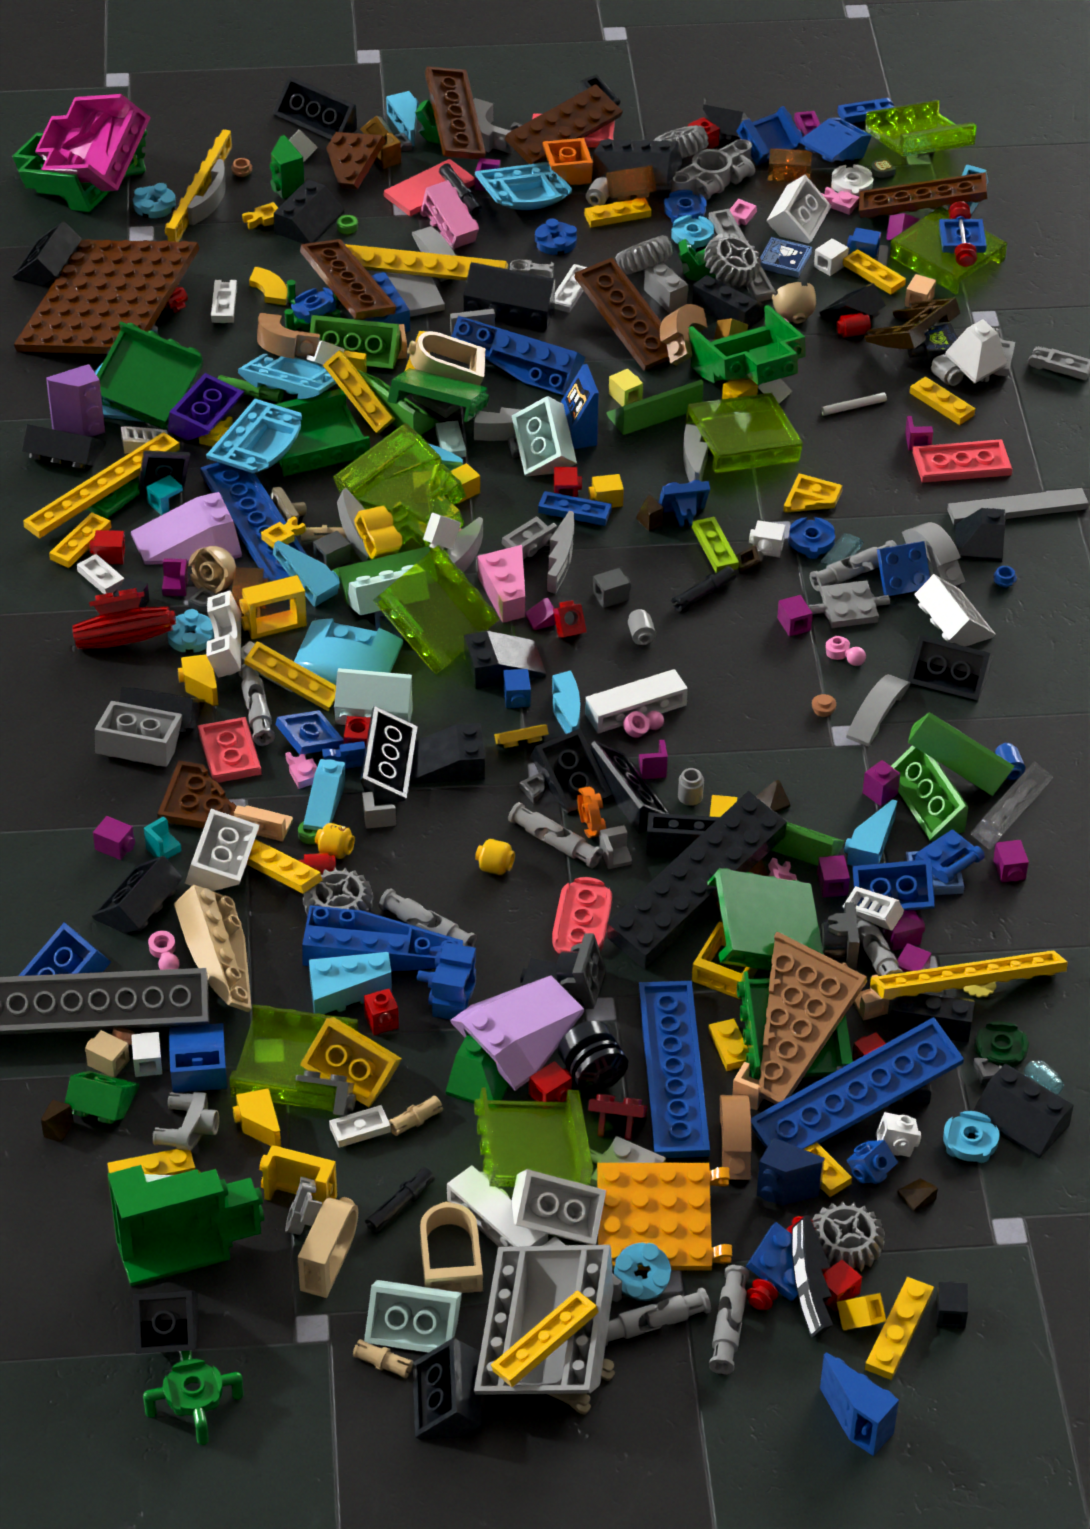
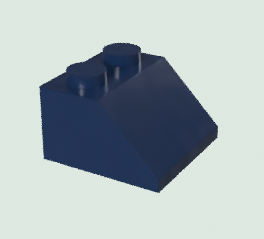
[756,1138,825,1206]

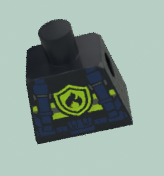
[907,323,958,368]

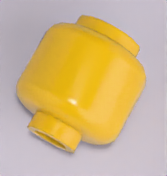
[315,823,355,859]
[475,839,515,875]

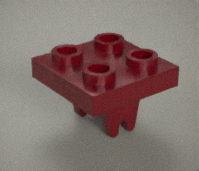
[588,1094,648,1140]

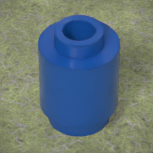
[995,743,1026,780]

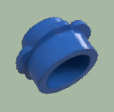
[993,566,1017,587]

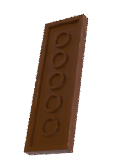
[425,66,486,160]
[505,84,623,164]
[859,172,988,219]
[300,239,396,320]
[574,258,670,371]

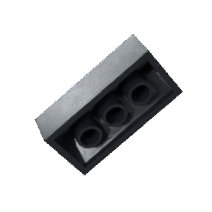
[591,139,683,186]
[463,262,555,329]

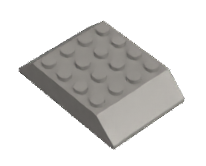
[474,1245,613,1395]

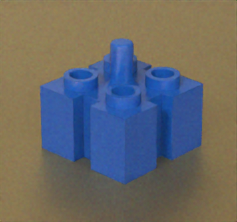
[417,942,476,1020]

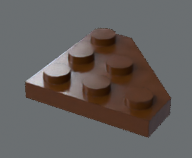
[326,132,386,189]
[157,761,237,829]

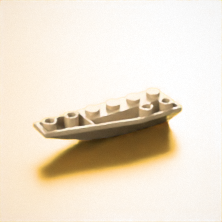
[174,884,252,1012]

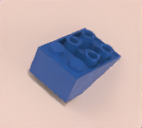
[799,118,872,162]
[169,1023,227,1093]
[820,1352,899,1456]

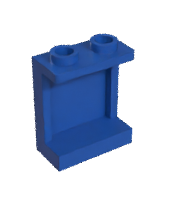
[737,106,803,165]

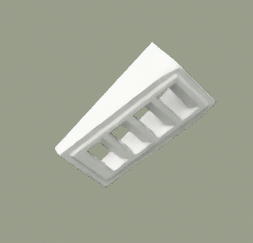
[121,426,167,454]
[843,886,904,931]

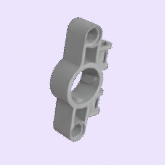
[671,139,755,200]

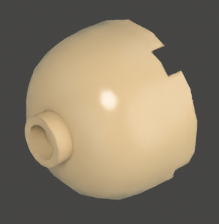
[772,282,817,323]
[189,546,236,594]

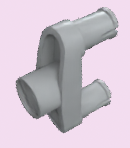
[153,1092,219,1150]

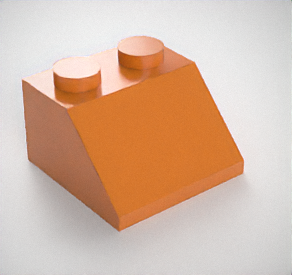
[543,138,593,185]

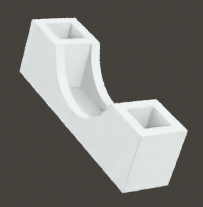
[207,591,241,678]

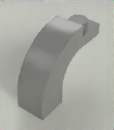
[473,98,514,154]
[902,522,965,586]

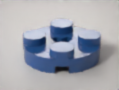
[664,190,707,223]
[535,219,577,255]
[291,288,336,323]
[788,517,835,559]

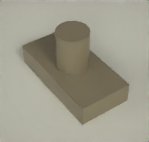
[270,487,307,523]

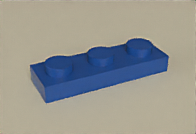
[538,491,612,526]

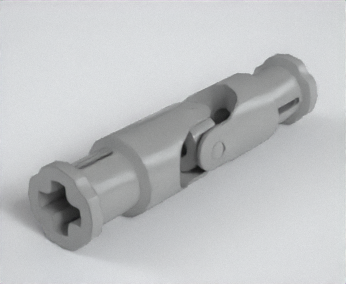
[810,540,897,591]
[238,664,275,746]
[508,802,603,868]
[379,888,477,947]
[857,916,904,976]
[709,1265,749,1375]
[605,1288,711,1346]

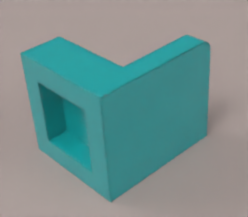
[147,475,183,516]
[144,817,182,859]

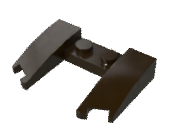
[865,297,961,349]

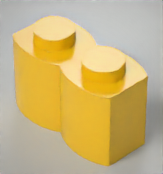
[354,506,402,559]

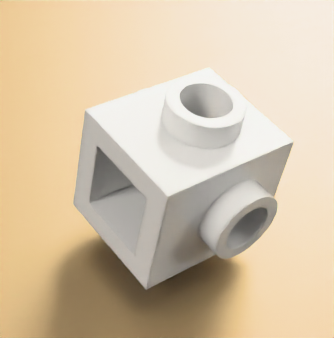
[876,1112,921,1157]

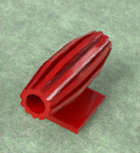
[72,588,177,649]

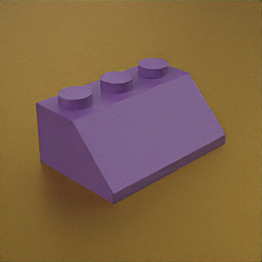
[46,364,105,437]

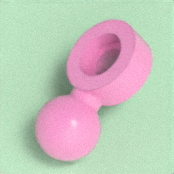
[826,636,866,666]
[623,711,664,738]
[148,931,180,970]

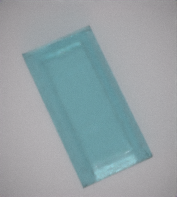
[821,533,864,565]

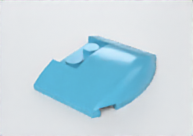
[475,162,572,210]
[238,354,336,399]
[206,399,302,473]
[294,619,403,685]

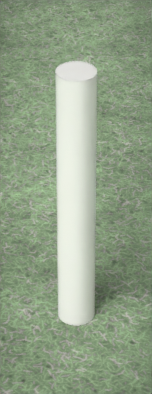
[821,393,887,416]

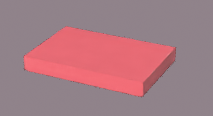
[197,717,262,783]

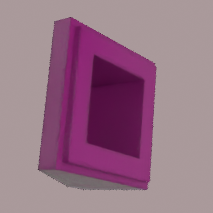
[525,598,556,630]

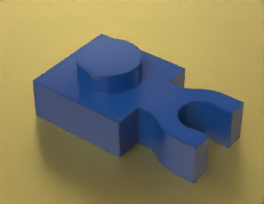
[322,741,366,769]

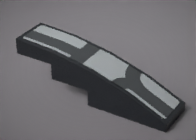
[792,1215,833,1338]

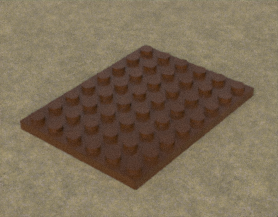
[14,239,199,354]

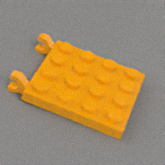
[597,1163,732,1271]

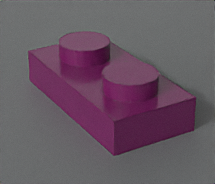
[794,111,820,137]

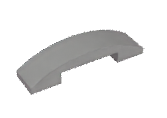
[187,159,226,225]
[846,674,910,747]

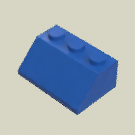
[357,272,410,332]
[853,859,935,913]

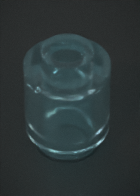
[1024,1060,1064,1095]

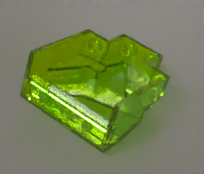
[333,423,466,551]

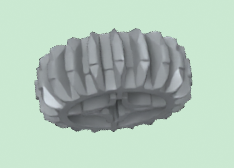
[653,125,708,159]
[703,232,761,288]
[615,236,674,275]
[303,867,373,916]
[812,1201,885,1271]

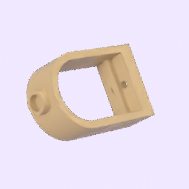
[407,331,486,386]
[298,1197,358,1298]
[420,1202,483,1293]

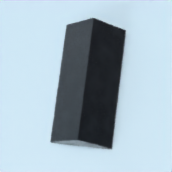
[272,76,357,140]
[360,706,418,804]
[591,741,670,834]

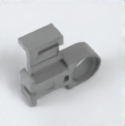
[510,260,554,278]
[285,1177,322,1235]

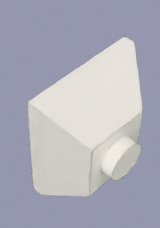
[945,319,1008,383]

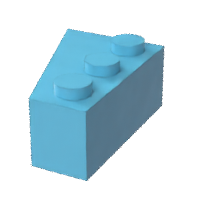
[309,952,392,1021]

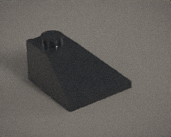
[702,104,748,142]
[819,283,886,320]
[138,451,190,491]
[955,508,1005,562]

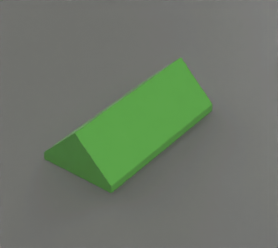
[310,315,401,369]
[357,369,439,439]
[607,380,703,435]
[332,546,437,604]
[908,712,1014,796]
[891,746,968,841]
[772,822,844,866]

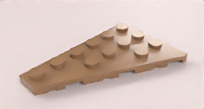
[759,932,867,1105]

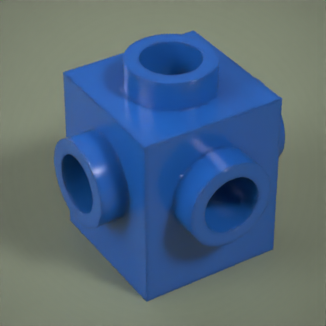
[846,1140,898,1184]

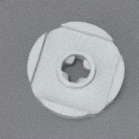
[831,165,873,197]

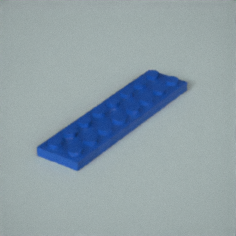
[200,462,307,582]
[639,981,710,1158]
[751,1017,964,1149]

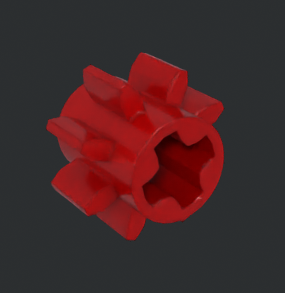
[164,287,188,313]

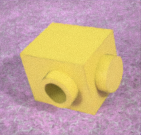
[609,369,643,406]

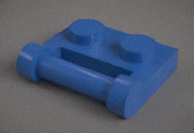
[915,829,985,884]

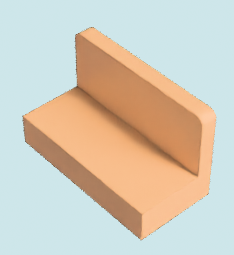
[234,805,293,842]

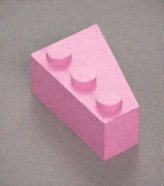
[420,180,479,249]
[478,545,525,623]

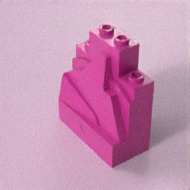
[35,94,151,191]

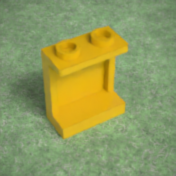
[259,1145,337,1205]

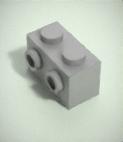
[644,262,688,313]

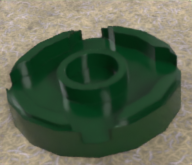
[974,1021,1029,1067]

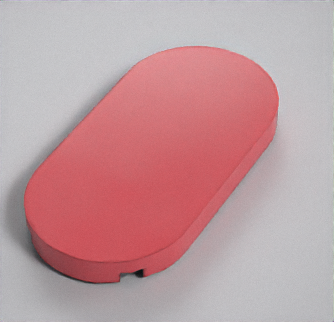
[552,877,612,954]

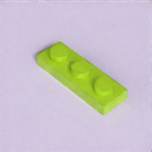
[692,517,739,573]

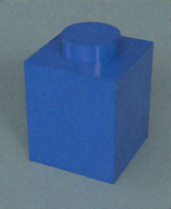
[847,228,881,260]
[503,669,531,708]

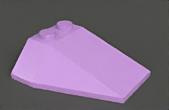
[131,492,242,565]
[450,976,584,1091]

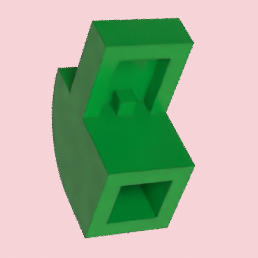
[415,99,441,144]
[678,239,717,281]

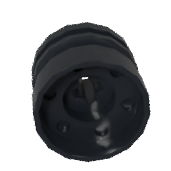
[558,1020,629,1093]

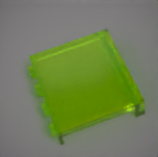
[865,100,977,157]
[890,206,1007,294]
[685,393,803,473]
[373,545,500,675]
[230,1004,358,1111]
[474,1088,593,1187]

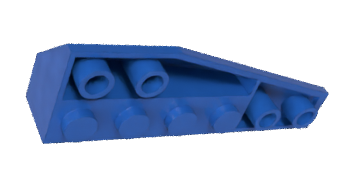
[451,316,586,396]
[302,905,463,971]

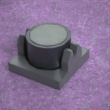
[820,902,860,971]
[556,933,606,1009]

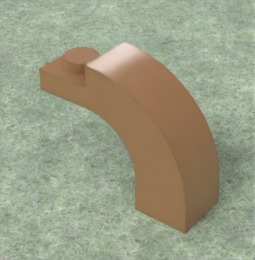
[660,304,708,366]
[257,313,320,359]
[720,1095,751,1179]

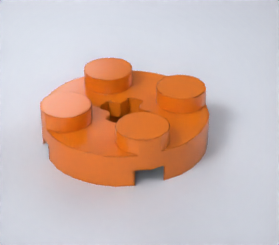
[577,786,606,838]

